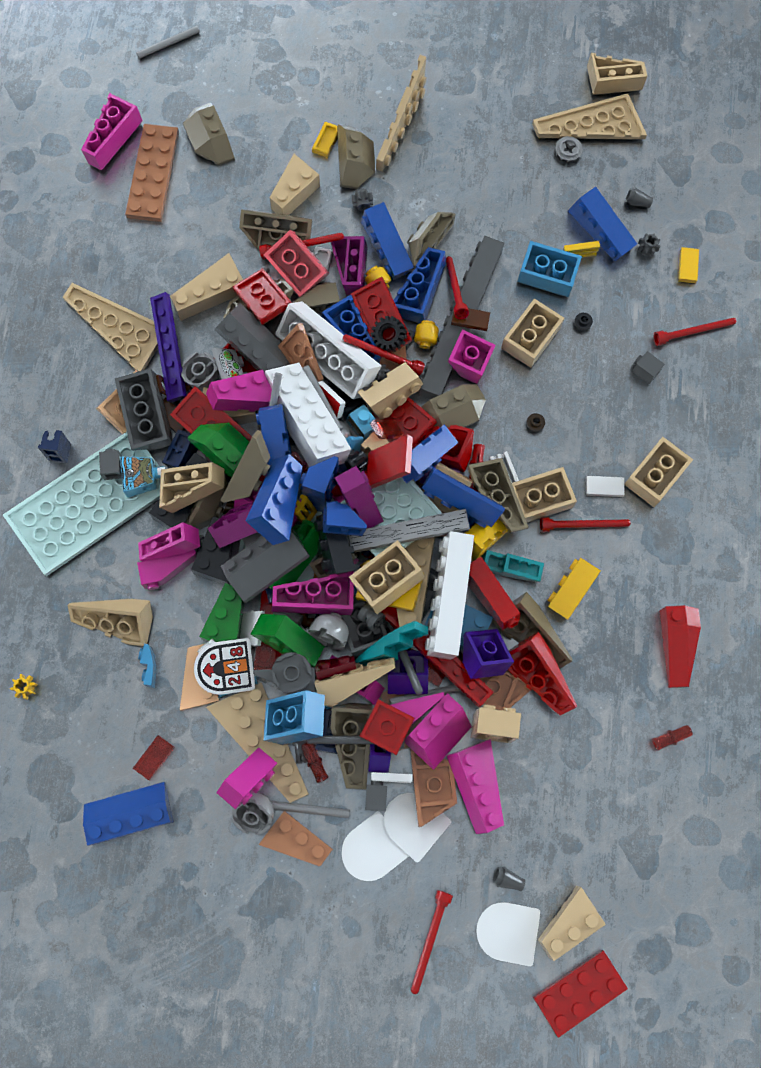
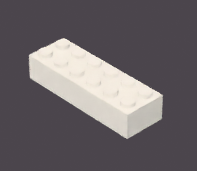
[275,302,381,400]
[265,363,351,467]
[425,531,474,660]

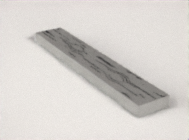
[349,509,470,553]

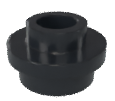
[574,312,593,330]

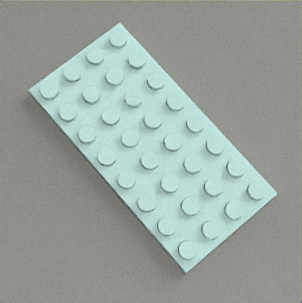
[3,432,161,577]

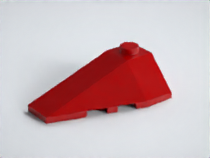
[394,425,474,472]
[659,605,701,688]
[508,632,577,716]

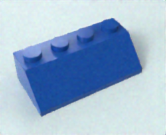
[300,456,339,515]
[422,467,505,528]
[83,782,174,846]

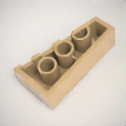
[170,253,243,321]

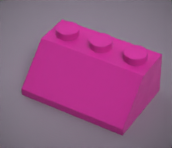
[405,693,472,770]

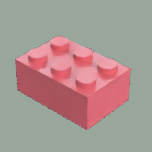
[264,230,329,297]

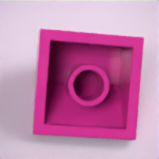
[448,329,496,384]

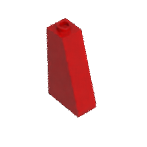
[468,557,520,630]

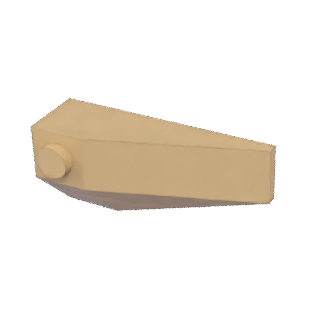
[68,599,153,646]
[315,658,395,707]

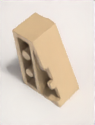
[358,362,423,420]
[159,462,225,513]

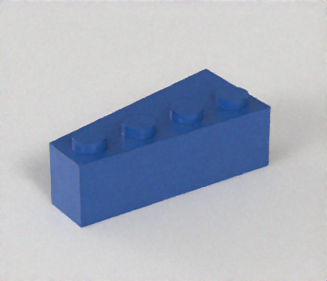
[568,186,637,261]
[361,202,414,281]
[394,247,446,323]
[321,295,381,364]
[256,404,293,473]
[245,454,303,545]

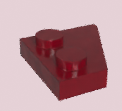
[315,655,357,680]

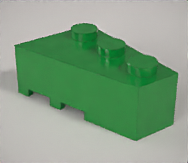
[199,583,245,642]
[251,614,325,667]

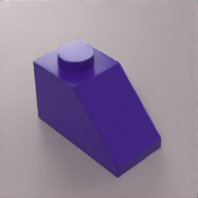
[368,744,391,773]

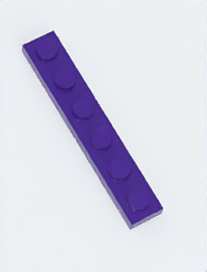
[150,292,187,402]

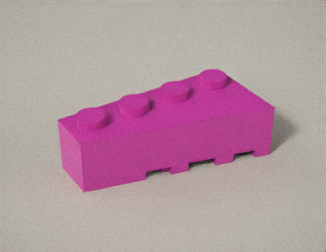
[81,93,143,170]
[272,571,354,615]
[447,739,504,834]

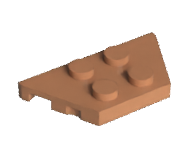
[467,671,530,710]
[410,749,457,827]

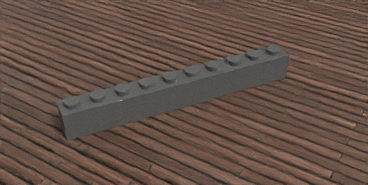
[419,235,504,400]

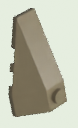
[467,458,529,533]
[492,592,573,669]
[330,703,373,790]

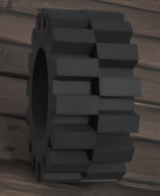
[371,316,407,352]

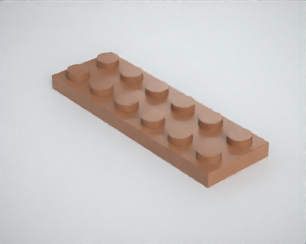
[125,124,179,222]

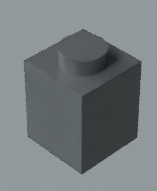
[632,351,665,384]
[99,449,122,480]
[365,781,387,812]

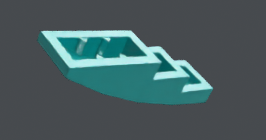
[471,550,544,582]
[355,621,428,666]

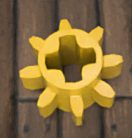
[10,674,38,700]

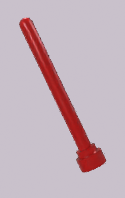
[259,233,344,260]
[446,256,469,320]
[653,318,737,346]
[343,334,425,376]
[540,517,631,532]
[411,890,453,994]

